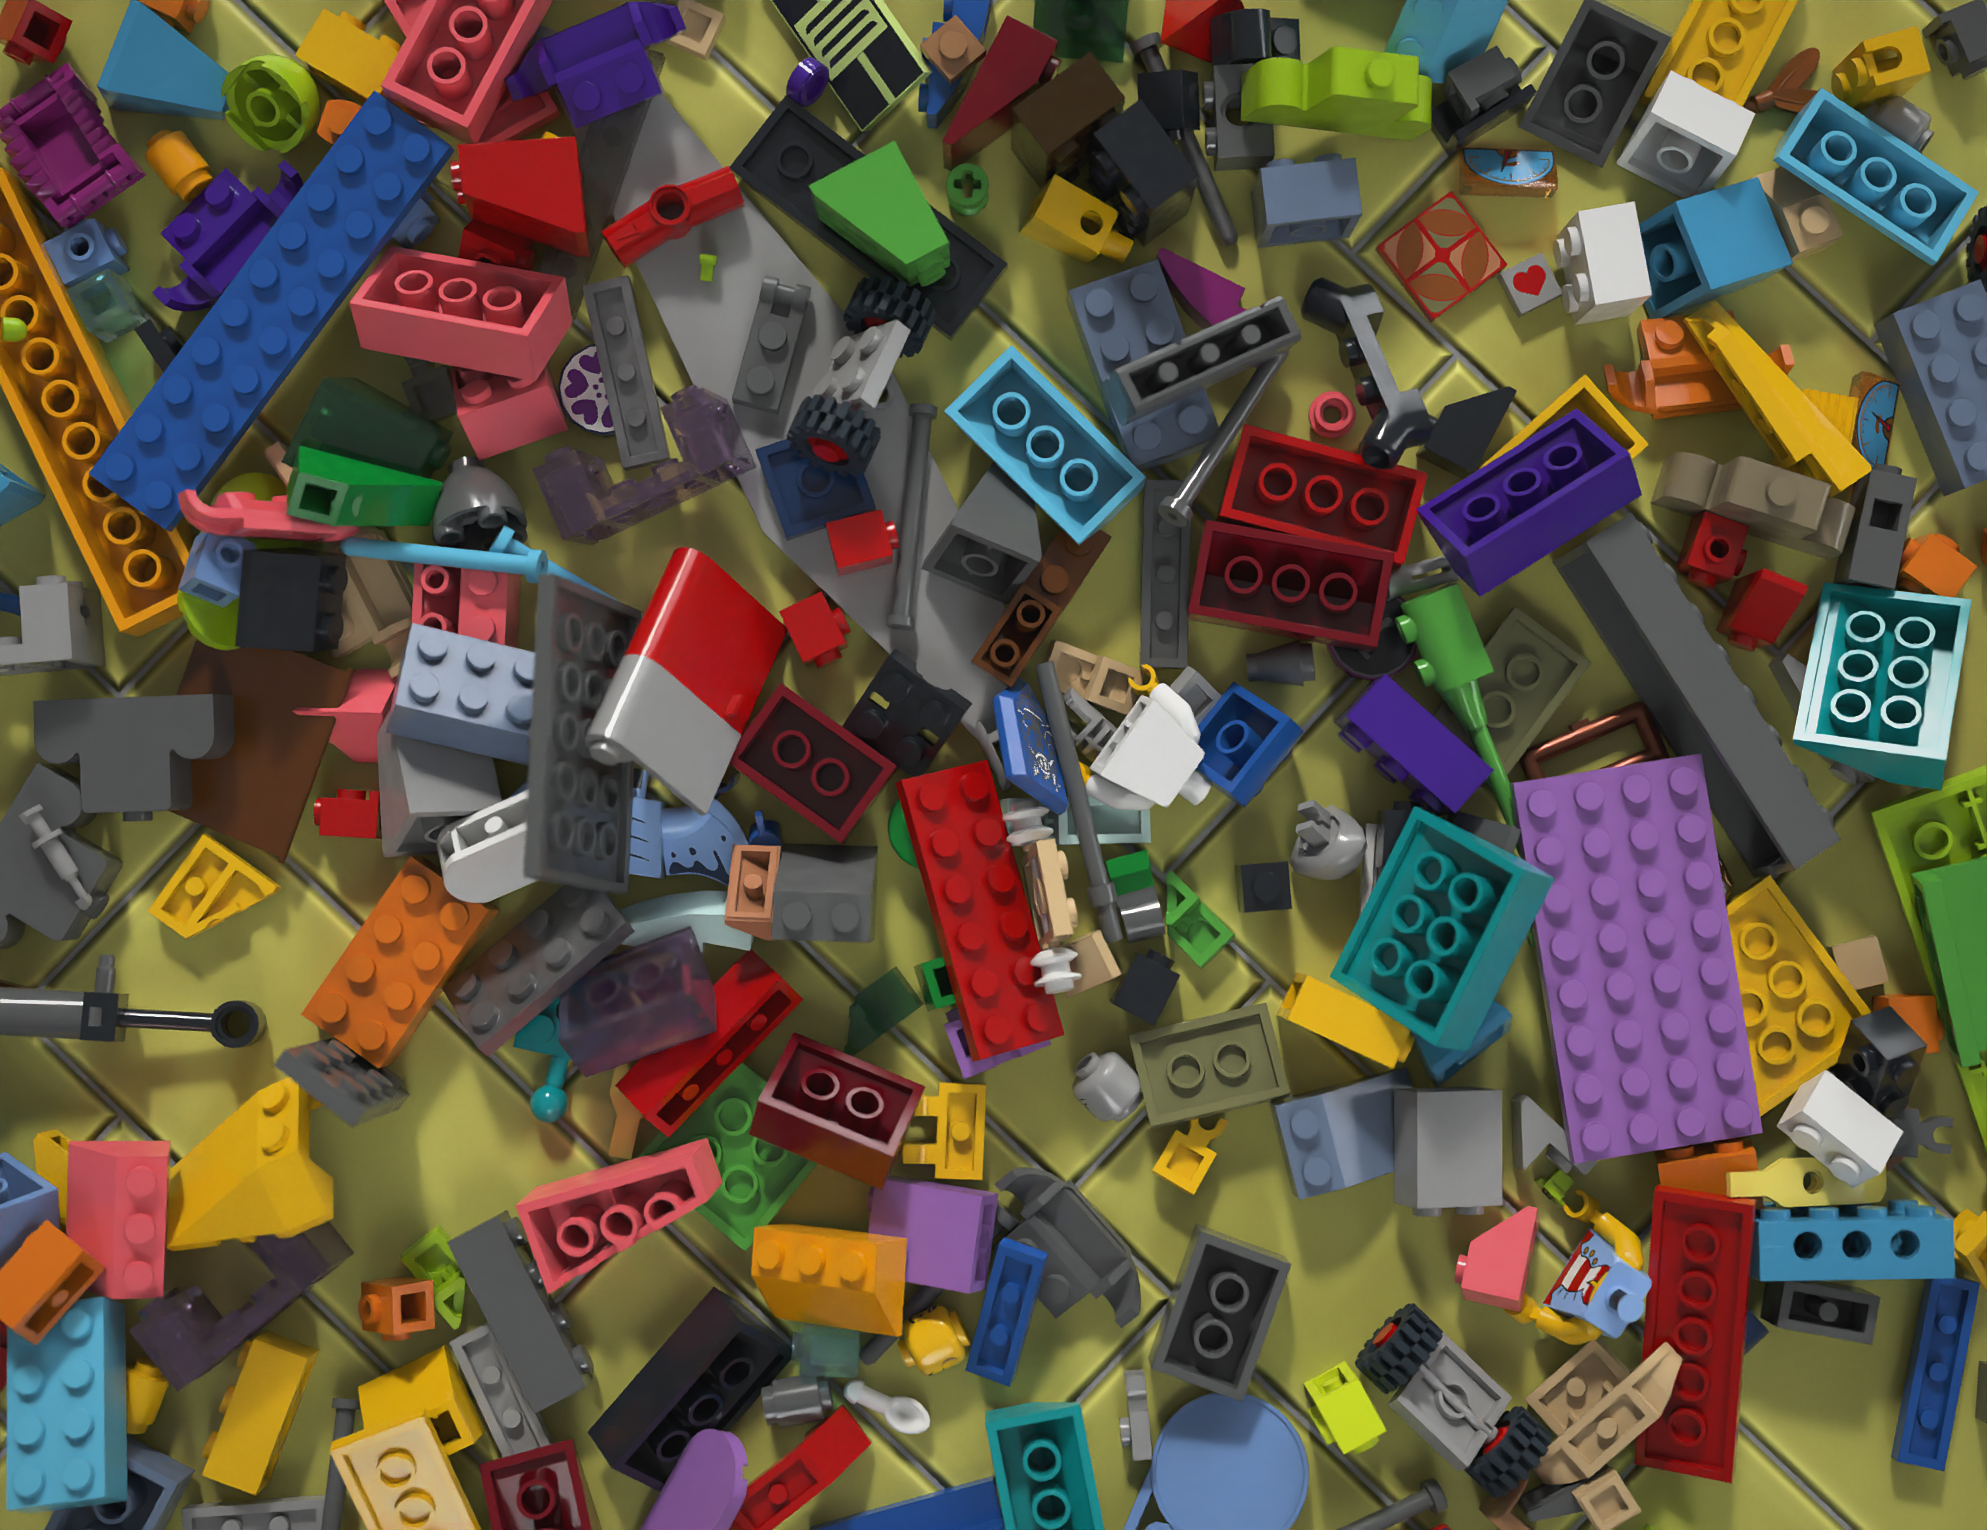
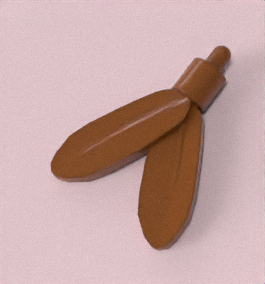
[1743,47,1820,114]

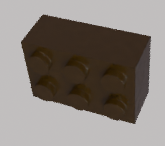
[1011,51,1125,189]

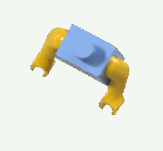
[1503,1190,1652,1345]

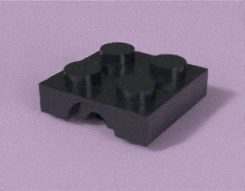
[842,649,973,777]

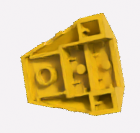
[166,1077,334,1251]

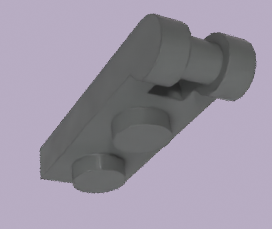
[732,275,811,415]

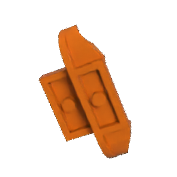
[1603,310,1795,420]

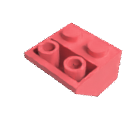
[450,362,568,461]
[411,563,521,648]

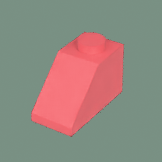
[1455,1206,1539,1312]

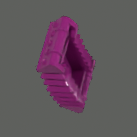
[0,62,146,229]

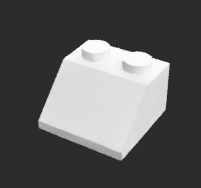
[1616,70,1755,199]

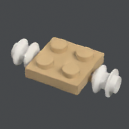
[1002,800,1082,994]

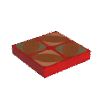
[1375,191,1508,323]

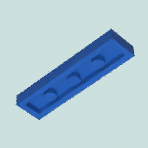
[1891,1276,1980,1471]

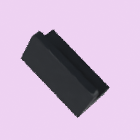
[1431,84,1537,156]

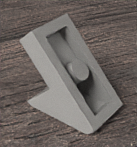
[1511,1093,1598,1175]

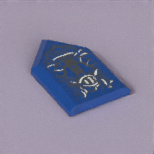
[993,677,1068,815]

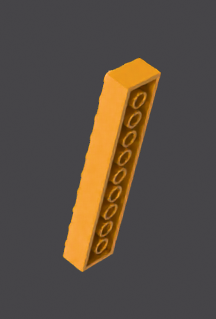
[0,167,195,637]

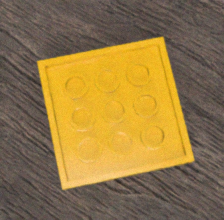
[1726,875,1872,1117]

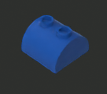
[1195,681,1304,808]

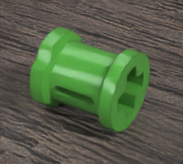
[947,163,989,217]

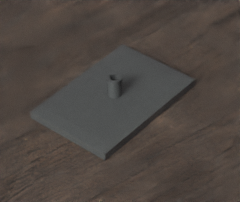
[523,574,642,894]

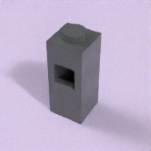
[1833,464,1917,590]

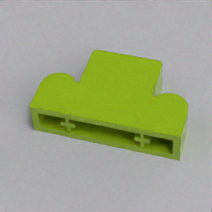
[1241,46,1432,141]

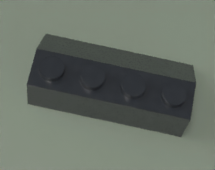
[587,1287,797,1492]

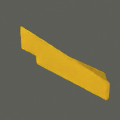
[1683,301,1872,497]

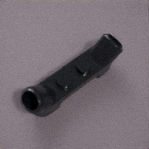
[1301,277,1431,470]

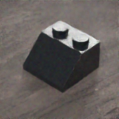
[235,547,348,652]

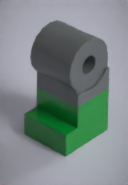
[1104,850,1166,944]

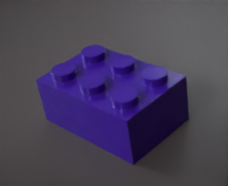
[1334,674,1494,816]

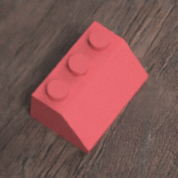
[66,1141,171,1299]

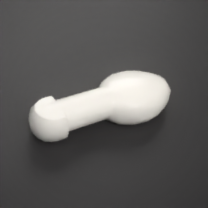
[844,1379,931,1434]

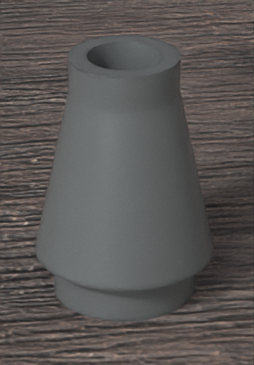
[1246,640,1315,686]

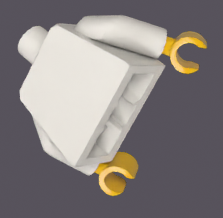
[1063,664,1212,810]

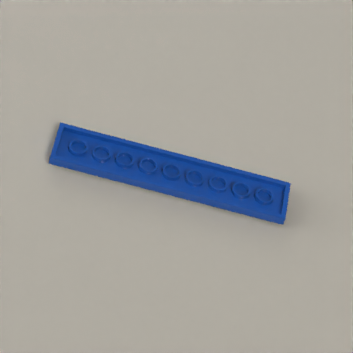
[88,90,455,532]

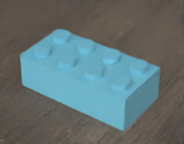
[7,1297,127,1513]

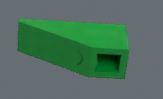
[286,445,443,526]

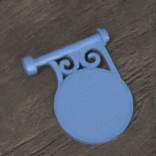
[1123,1393,1309,1530]

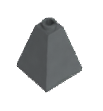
[921,462,1042,604]

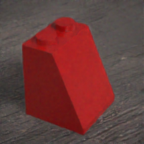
[450,136,590,257]

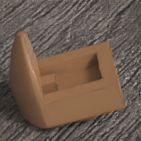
[1479,1477,1534,1530]

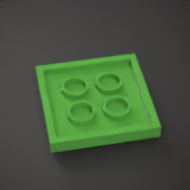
[638,1061,818,1251]

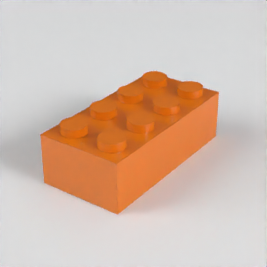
[301,856,500,1069]

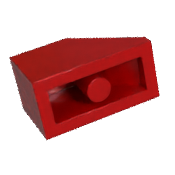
[1716,568,1808,652]

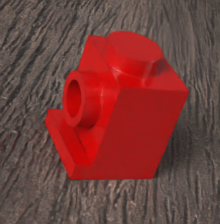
[313,789,382,839]

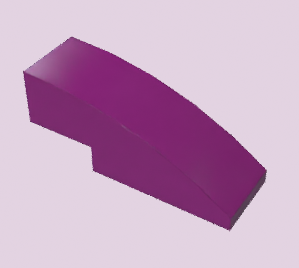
[1156,247,1260,368]

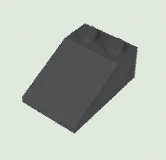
[1519,0,1672,168]

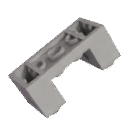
[0,575,105,676]

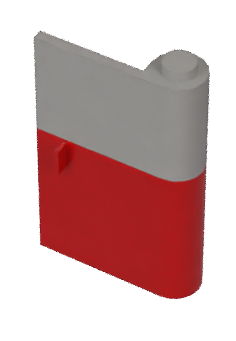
[584,547,788,815]

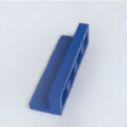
[810,1476,1006,1530]

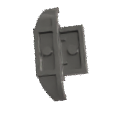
[993,1167,1141,1328]

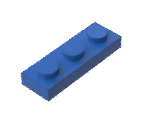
[965,1237,1049,1387]

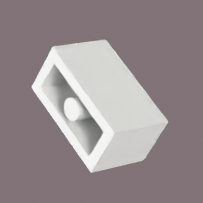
[1777,1070,1903,1188]

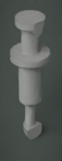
[19,804,93,910]

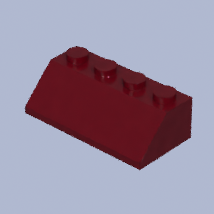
[1188,520,1395,653]

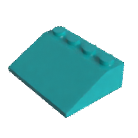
[1793,582,1972,790]
[1330,806,1555,1052]

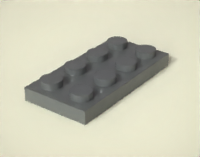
[274,1038,410,1127]

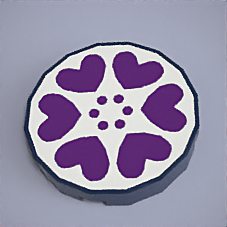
[558,344,616,438]

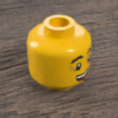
[897,1305,971,1376]

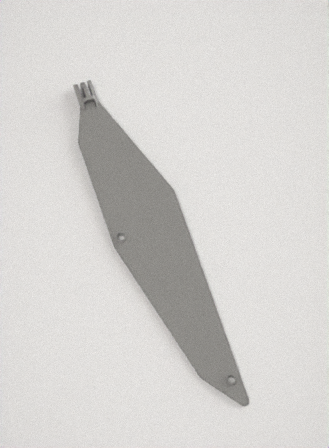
[531,26,1011,791]

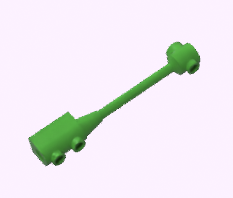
[1395,583,1535,949]

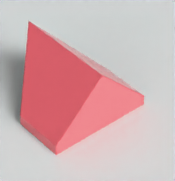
[293,669,398,763]

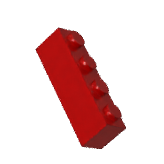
[615,949,803,1138]

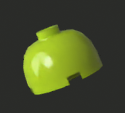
[221,54,320,153]

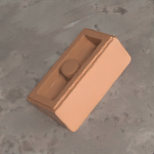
[724,845,781,941]

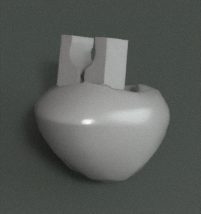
[1289,800,1368,880]

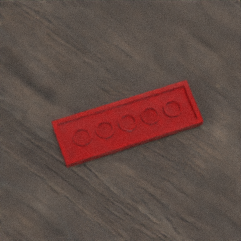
[895,760,1065,1062]
[1634,1185,1756,1483]

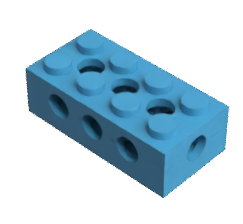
[1751,1199,1955,1281]

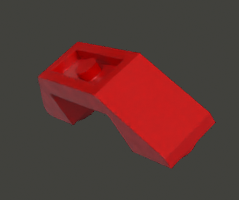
[729,1404,872,1530]

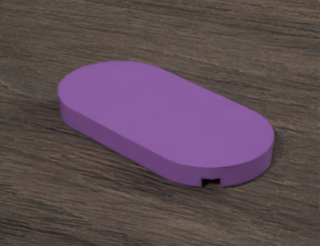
[640,1429,748,1530]

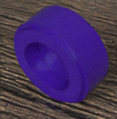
[786,57,829,107]

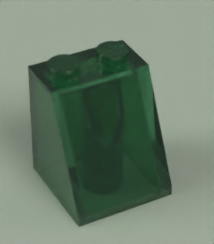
[281,377,454,479]

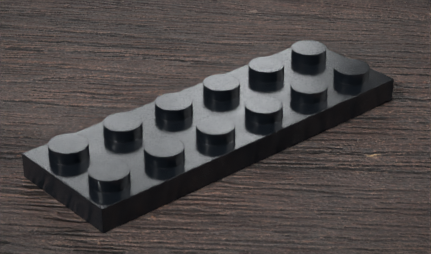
[730,95,1008,341]

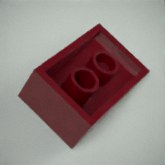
[942,15,1062,171]
[479,1439,602,1530]

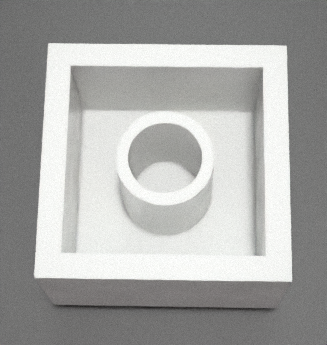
[1553,202,1652,326]

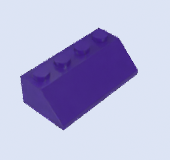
[1416,408,1642,597]

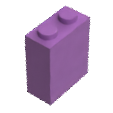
[867,1175,998,1294]

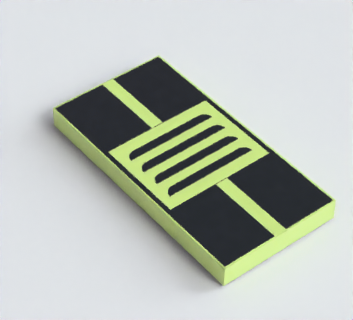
[771,0,932,132]

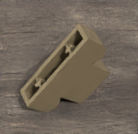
[1651,452,1856,560]

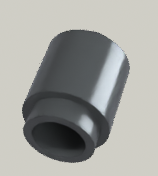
[761,1372,834,1428]

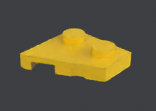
[148,834,282,939]

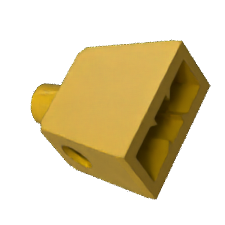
[1019,174,1134,264]

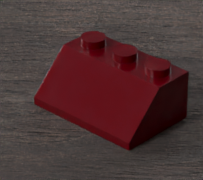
[749,1032,926,1190]

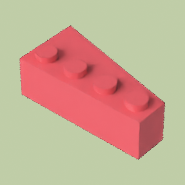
[516,1138,723,1295]

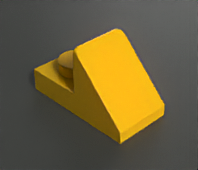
[1953,1209,1987,1292]

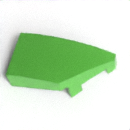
[1166,870,1235,970]

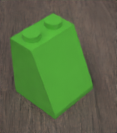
[809,141,950,287]

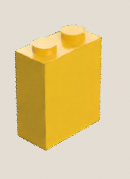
[1276,972,1415,1069]

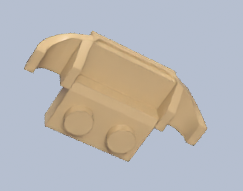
[324,526,413,678]
[1525,1337,1683,1485]

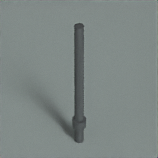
[1035,661,1123,943]

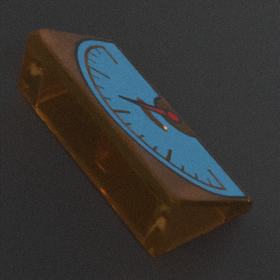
[1459,147,1558,198]
[1849,371,1900,469]

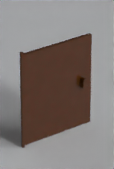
[170,639,354,864]

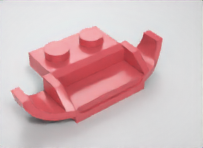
[177,490,362,543]

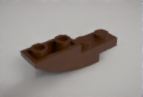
[971,529,1112,689]

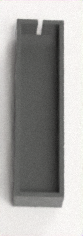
[1553,513,1841,878]

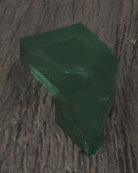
[844,966,924,1056]

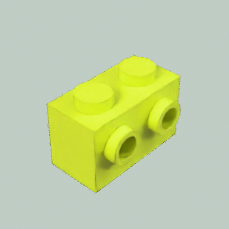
[1304,1361,1387,1454]

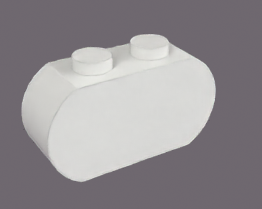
[437,790,538,903]

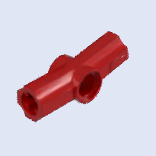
[601,166,745,269]

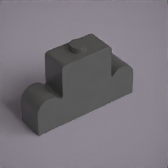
[33,694,235,821]
[0,763,123,949]

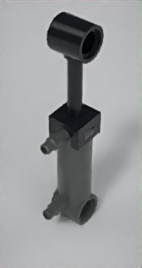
[0,954,267,1048]

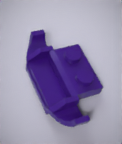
[505,1,686,129]
[152,159,303,312]

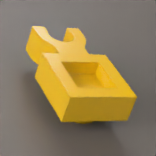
[1151,1117,1228,1196]

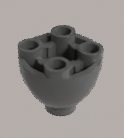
[431,456,528,552]

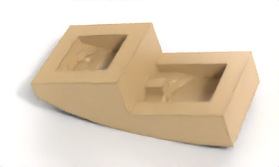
[1036,640,1146,716]

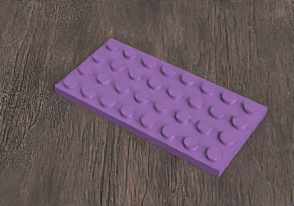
[1509,754,1763,1164]

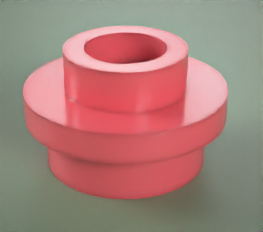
[1308,391,1356,439]

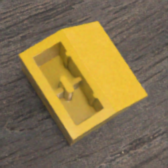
[358,1345,485,1456]

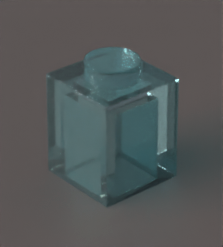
[66,268,148,343]
[792,1323,861,1378]

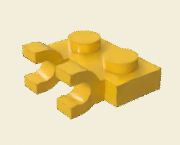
[901,1081,987,1180]

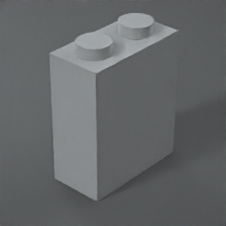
[1394,1087,1503,1217]

